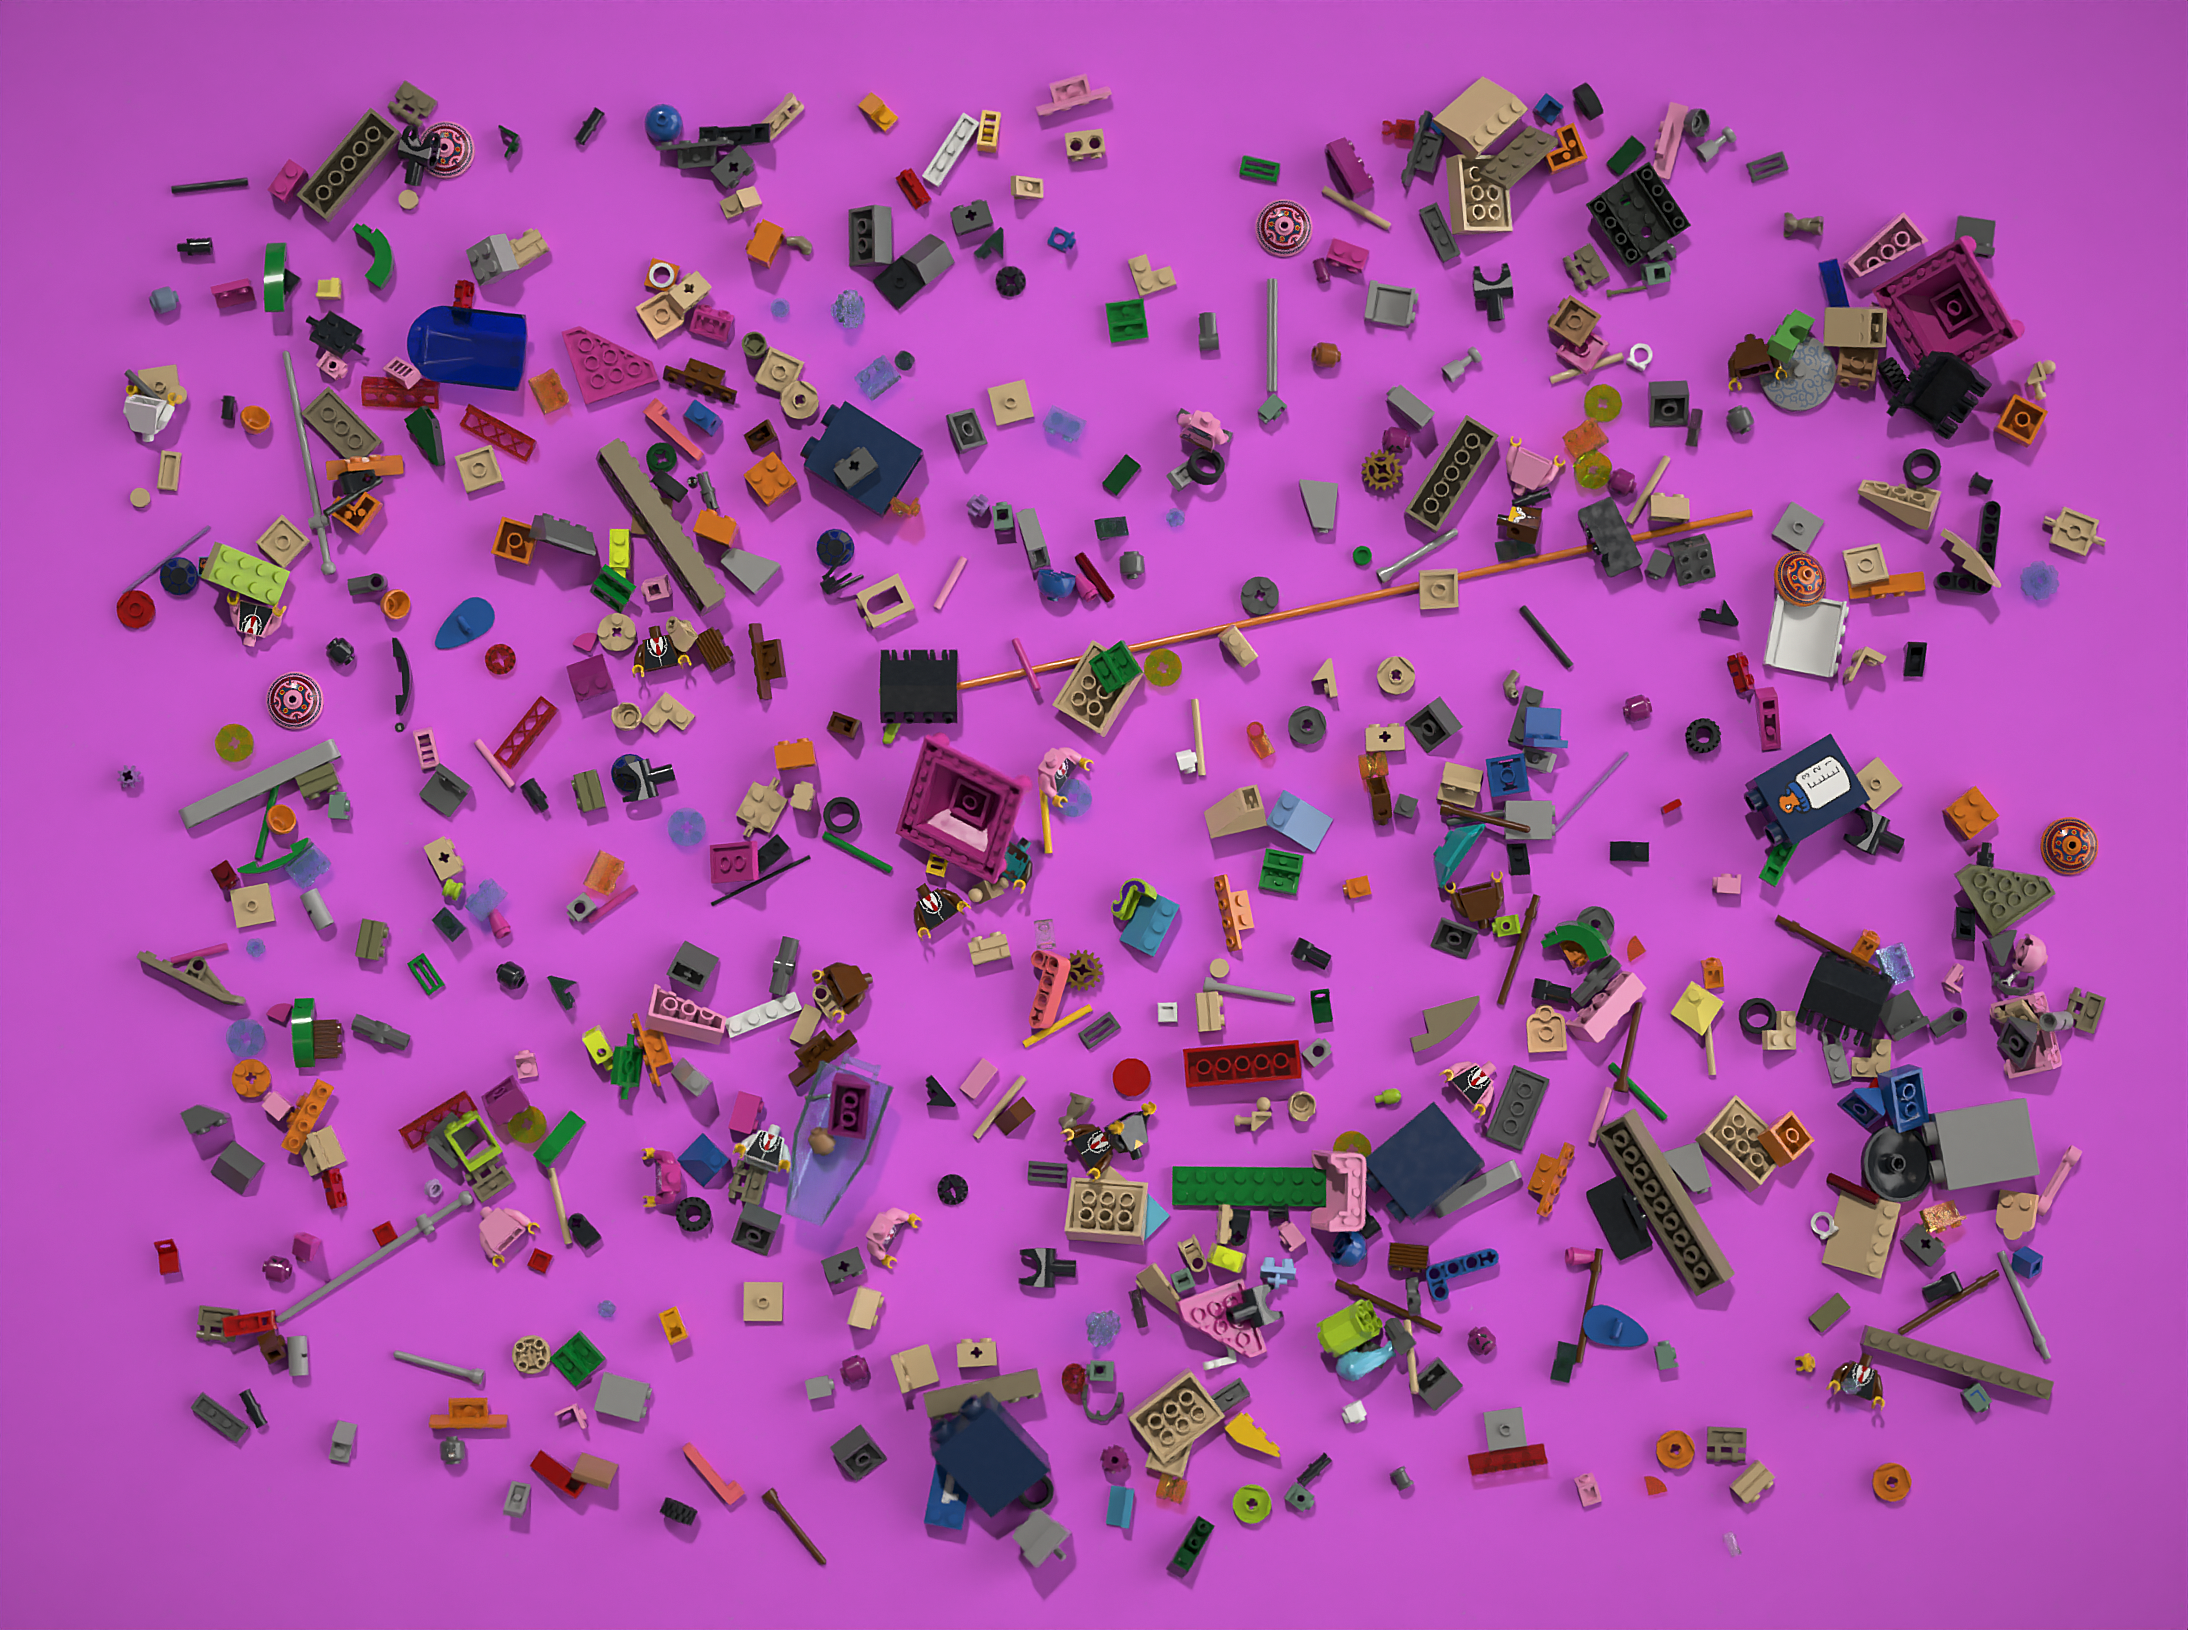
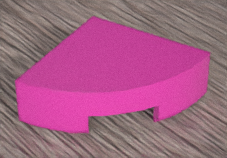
[573,633,598,652]
[266,1003,293,1023]

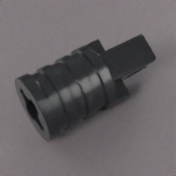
[177,237,213,256]
[520,777,549,813]
[1976,842,1995,867]

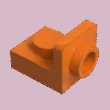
[1342,875,1372,899]
[1851,929,1880,962]
[1559,940,1589,969]
[1701,957,1724,989]

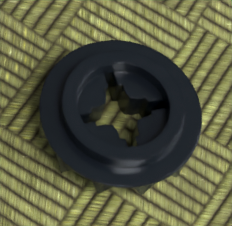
[995,266,1026,297]
[937,1174,968,1205]

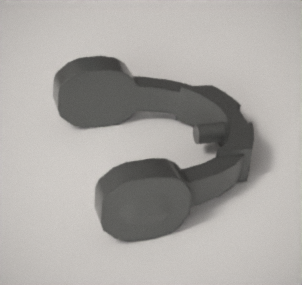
[1991,972,2034,996]
[1081,1384,1123,1421]

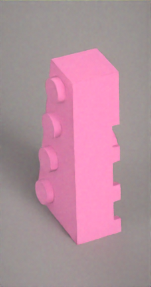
[1842,212,1928,278]
[1565,971,1646,1043]
[644,984,726,1045]

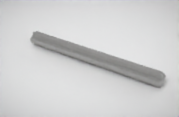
[1267,278,1277,392]

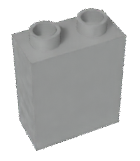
[1922,1098,2040,1190]

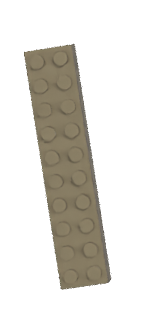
[596,438,726,616]
[1596,1108,1735,1296]

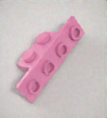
[1036,73,1112,116]
[1653,102,1689,180]

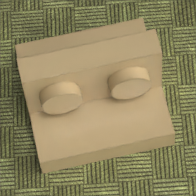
[1436,762,1483,808]
[300,1125,347,1176]

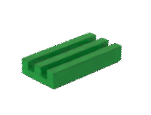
[1239,155,1280,183]
[407,953,445,995]

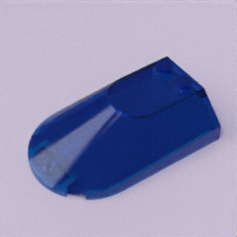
[407,306,528,391]

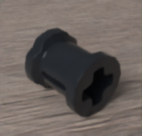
[1968,472,1993,495]
[1268,1203,1288,1221]

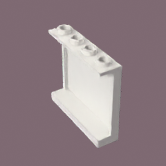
[1762,590,1849,678]

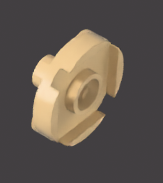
[779,381,819,419]
[597,613,636,651]
[1376,656,1415,695]

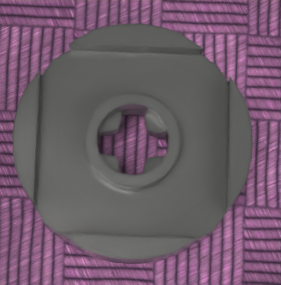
[1241,576,1279,615]
[1288,706,1327,745]
[1576,906,1615,941]
[1405,1277,1421,1316]

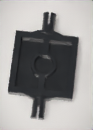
[306,311,366,359]

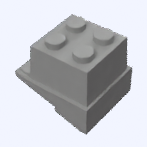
[1012,1509,1072,1568]

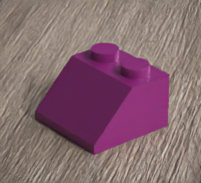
[566,654,615,703]
[481,1075,530,1126]

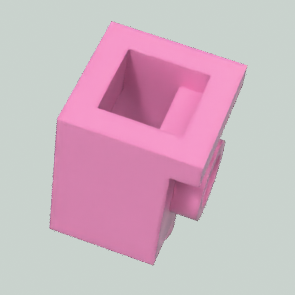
[316,351,348,381]
[641,574,672,602]
[1712,873,1741,894]
[1278,1221,1306,1252]

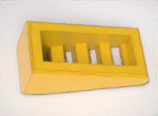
[977,110,1001,153]
[925,852,948,877]

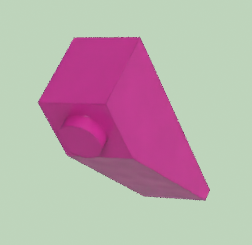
[1755,687,1781,750]
[292,1232,322,1263]

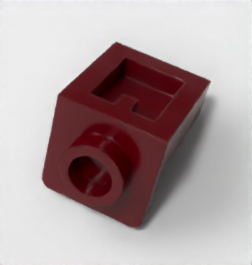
[210,860,240,890]

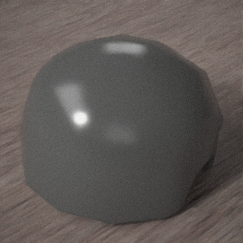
[1684,108,1710,137]

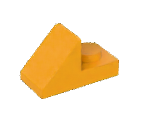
[858,92,898,132]
[659,1306,689,1345]

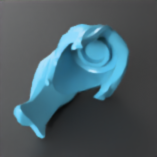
[1336,1341,1396,1381]

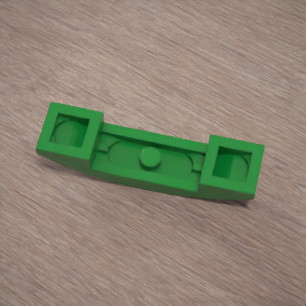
[264,243,287,312]
[237,837,312,874]
[1758,841,1800,887]

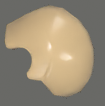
[611,702,642,731]
[1287,1091,1316,1121]

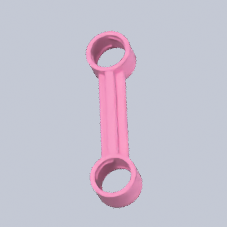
[2037,1145,2082,1217]

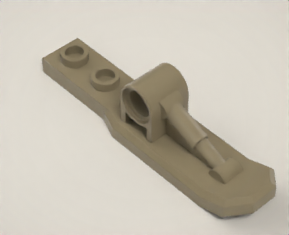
[136,950,246,1006]

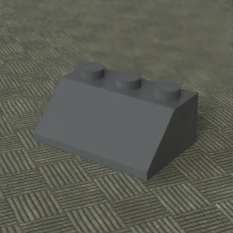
[848,205,892,267]
[528,513,596,556]

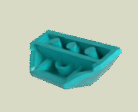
[1433,824,1486,889]

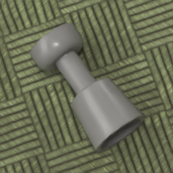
[1695,126,1737,163]
[1441,346,1483,383]

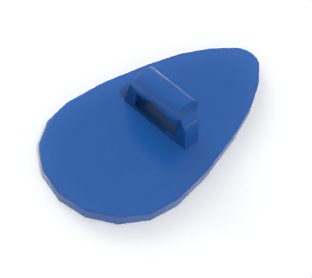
[435,597,495,649]
[1583,1304,1648,1347]

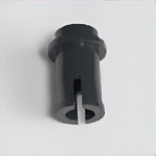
[221,395,236,420]

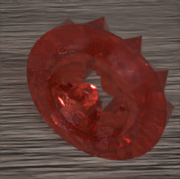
[485,644,516,675]
[1062,1363,1088,1394]

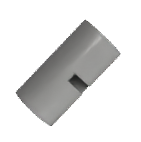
[300,888,334,931]
[2039,1011,2073,1032]
[287,1336,309,1376]

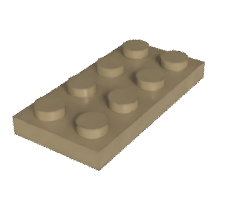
[1478,126,1559,191]
[301,386,383,459]

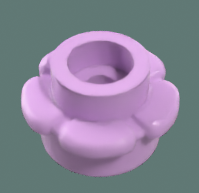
[424,1179,442,1197]

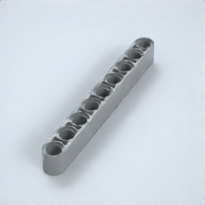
[178,739,341,829]

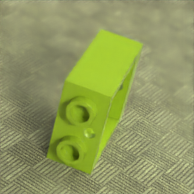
[444,1110,503,1172]

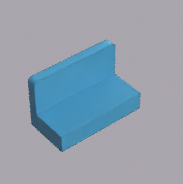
[1106,1485,1134,1529]

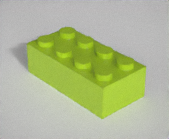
[201,542,290,606]

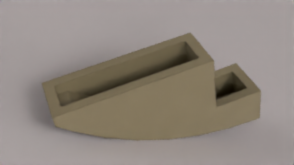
[1410,995,1480,1053]

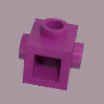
[1100,1445,1129,1474]

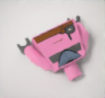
[1176,408,1233,453]

